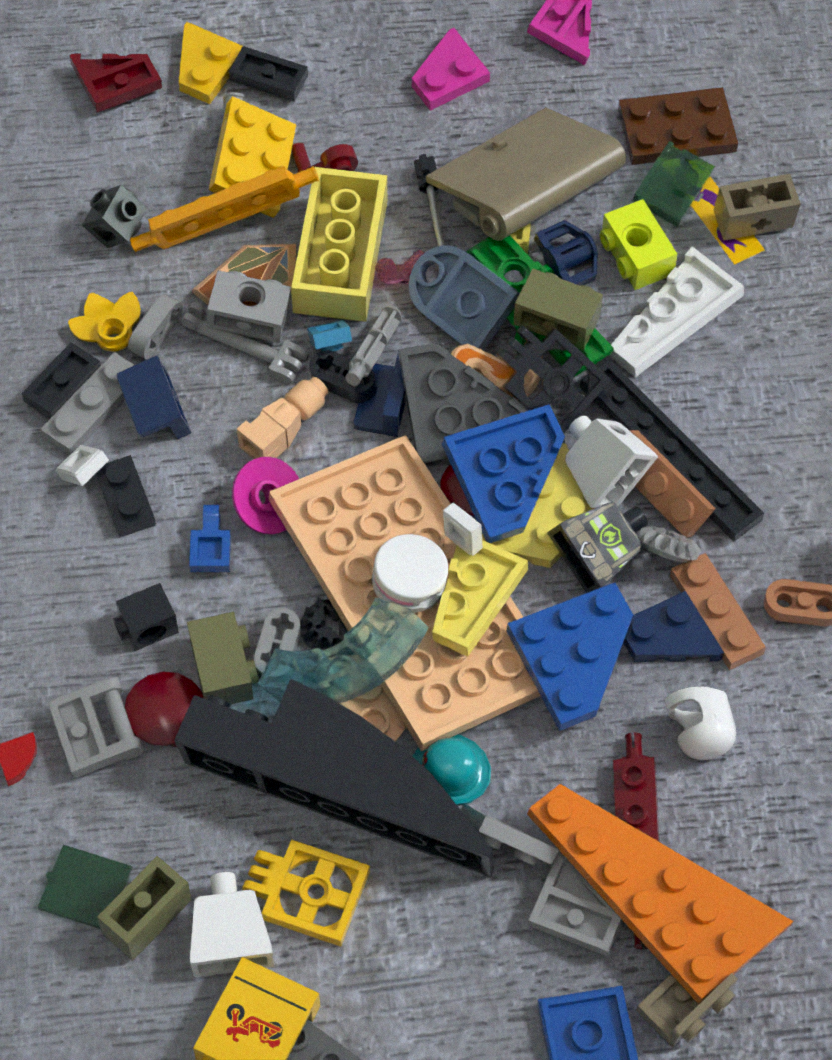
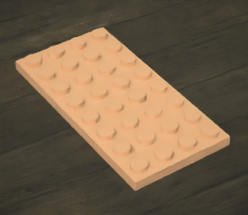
[269,435,541,751]

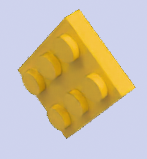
[208,96,296,218]

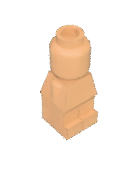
[237,377,328,459]

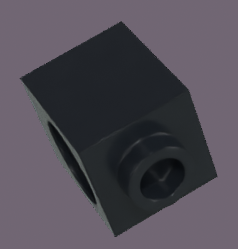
[113,583,179,651]

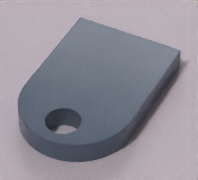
[409,245,520,351]

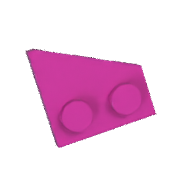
[527,0,592,66]

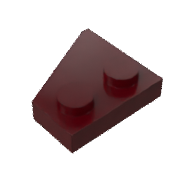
[69,53,162,113]

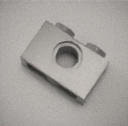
[206,270,291,343]

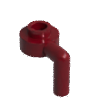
[291,143,358,173]

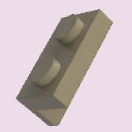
[636,973,738,1048]

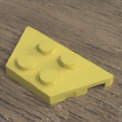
[482,443,594,568]

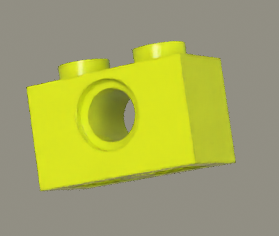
[599,199,677,290]

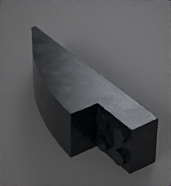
[174,678,494,878]

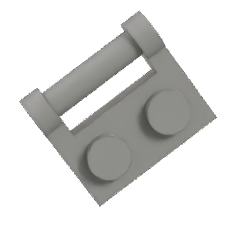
[48,678,144,778]

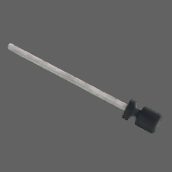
[414,154,445,246]

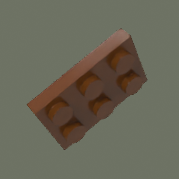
[618,87,738,165]

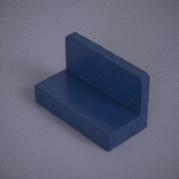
[354,354,406,437]
[117,356,192,439]

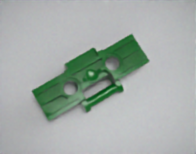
[465,235,614,377]

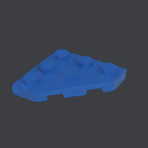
[442,404,565,543]
[506,582,633,731]

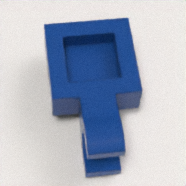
[189,505,231,572]

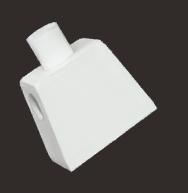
[565,416,658,508]
[190,872,274,977]

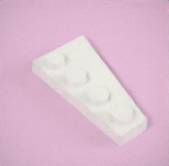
[610,247,744,377]

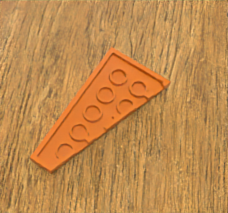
[527,784,794,1004]

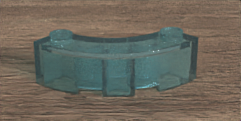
[258,598,429,703]

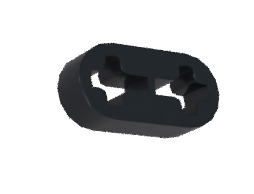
[309,350,377,403]

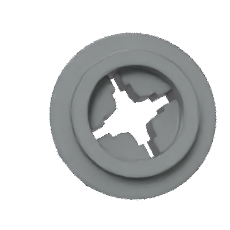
[638,525,701,563]

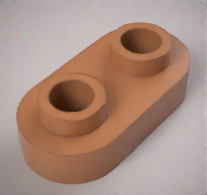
[764,579,832,627]

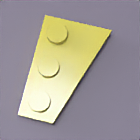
[432,540,528,657]

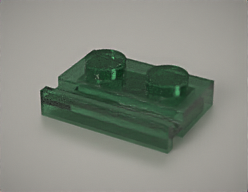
[632,141,715,227]

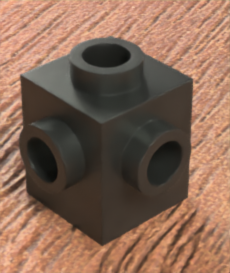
[82,185,147,248]

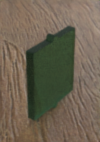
[38,845,132,929]

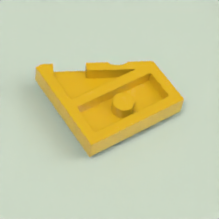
[179,22,242,104]

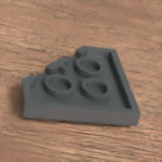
[398,343,526,463]

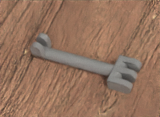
[181,302,309,384]

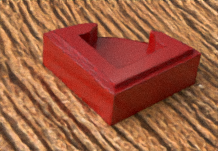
[0,732,37,787]

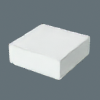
[55,445,109,486]
[443,503,483,556]

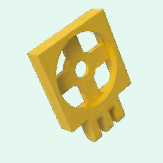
[242,839,370,947]

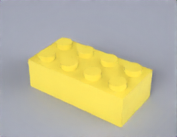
[291,167,388,322]

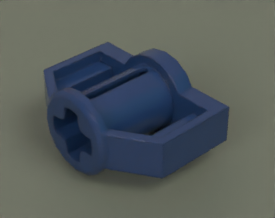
[534,220,598,285]

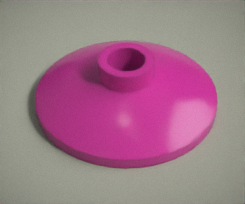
[232,457,299,535]

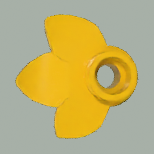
[68,292,141,352]

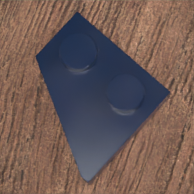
[623,591,724,662]

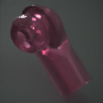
[375,250,425,284]

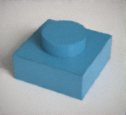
[307,320,352,351]

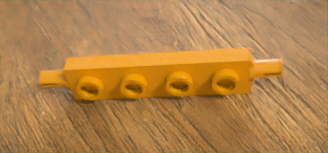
[130,166,319,252]

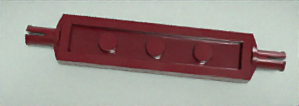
[613,732,660,950]

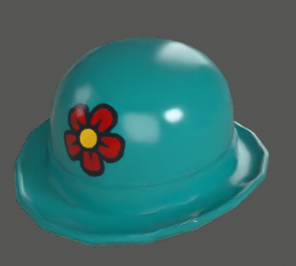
[412,735,491,805]

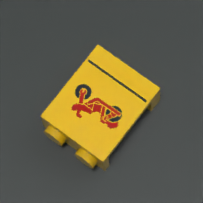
[193,957,320,1060]

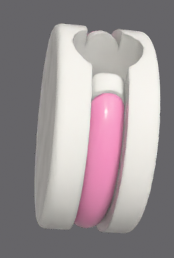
[372,534,448,613]

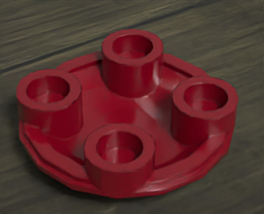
[125,671,203,748]

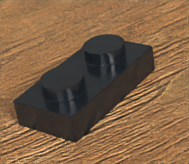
[229,46,308,102]
[22,342,101,419]
[95,455,156,538]

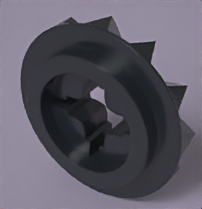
[300,597,357,655]

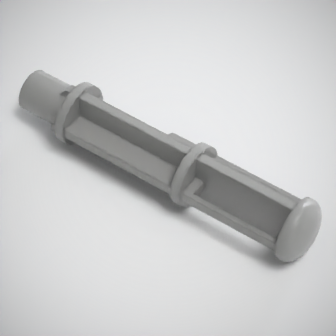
[345,306,402,386]

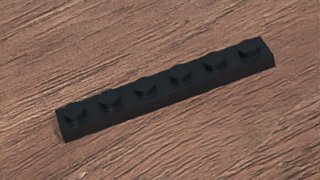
[580,359,764,542]

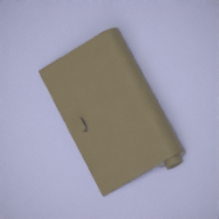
[426,107,626,241]

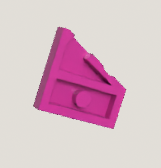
[412,28,490,111]

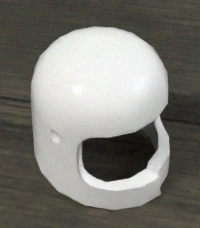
[664,687,736,760]

